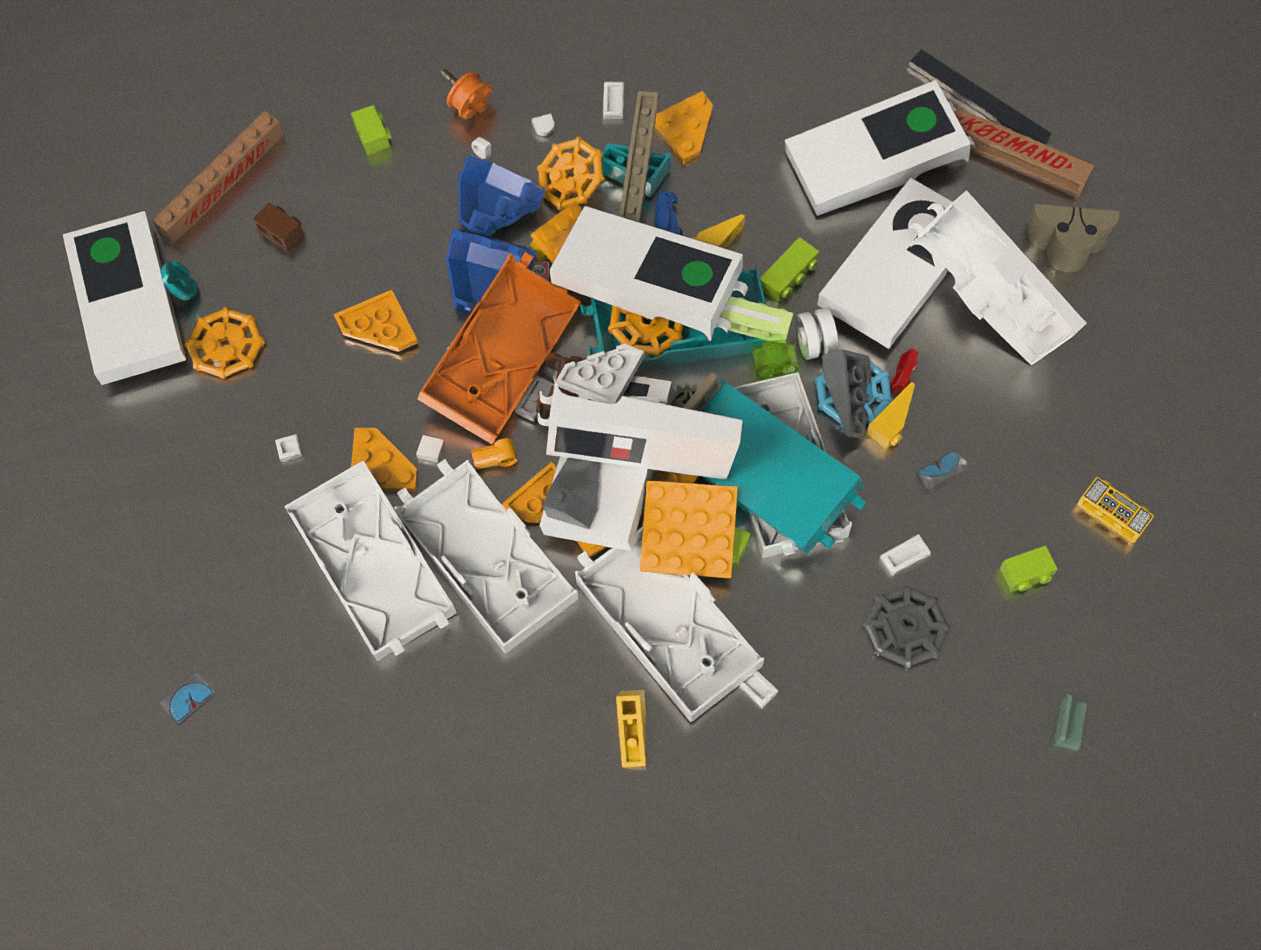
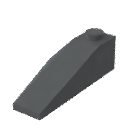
[822,350,871,439]
[542,458,601,529]

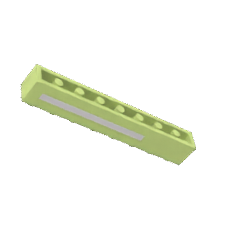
[718,296,793,345]

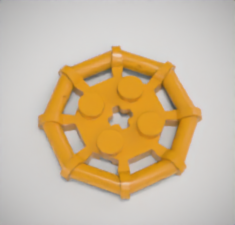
[537,137,605,211]
[608,305,683,357]
[184,307,265,379]

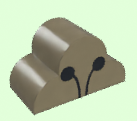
[1026,204,1120,273]

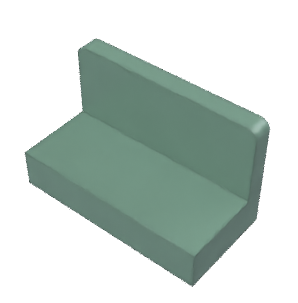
[1054,693,1087,751]

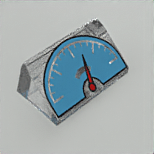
[916,451,968,490]
[160,673,215,724]

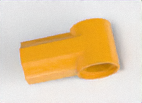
[471,438,517,470]

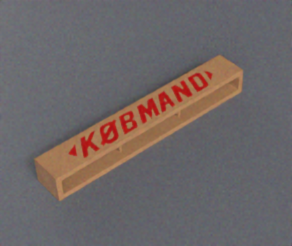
[953,105,1094,195]
[152,111,284,244]

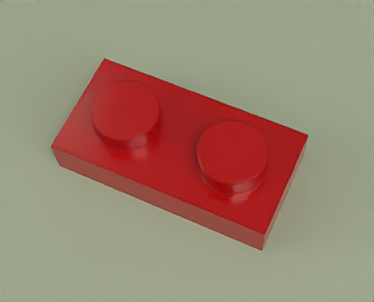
[890,348,919,394]

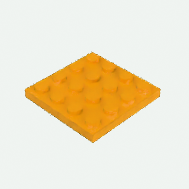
[640,481,738,578]

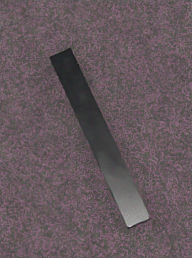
[909,49,1052,144]

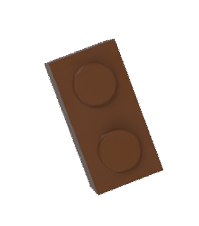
[253,202,304,251]

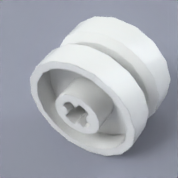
[795,307,838,360]

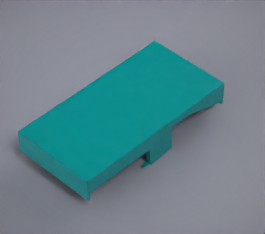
[701,378,866,555]

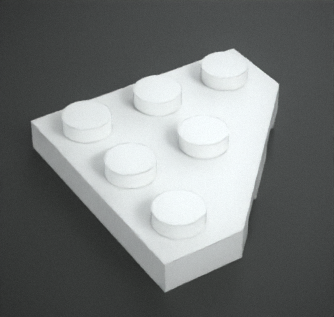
[556,344,645,404]

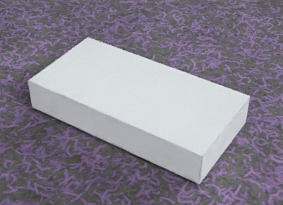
[603,82,624,119]
[880,534,931,576]
[739,671,779,708]

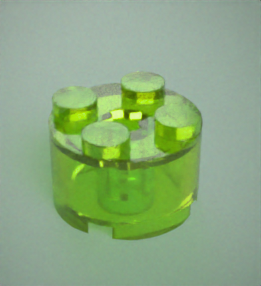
[752,340,799,381]

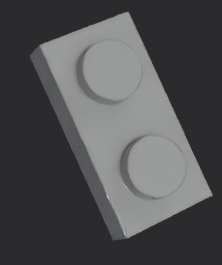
[515,375,555,422]

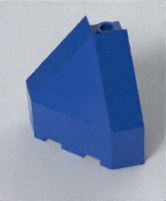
[458,154,546,236]
[446,228,537,313]

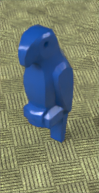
[654,191,683,236]

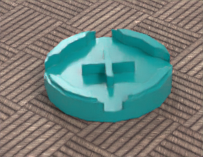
[160,261,197,301]

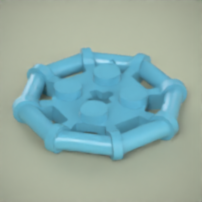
[814,362,894,427]

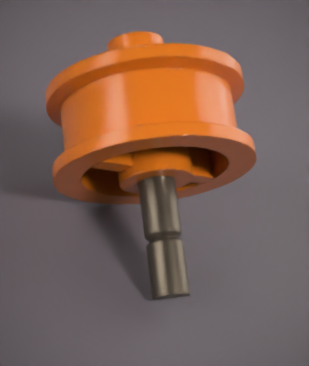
[441,69,493,119]

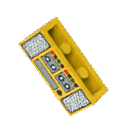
[1077,477,1154,544]

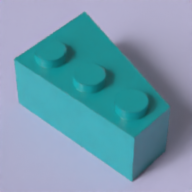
[602,143,671,198]

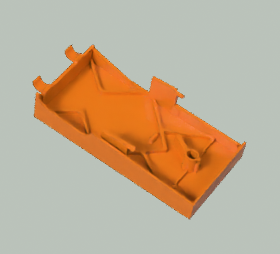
[418,252,581,445]

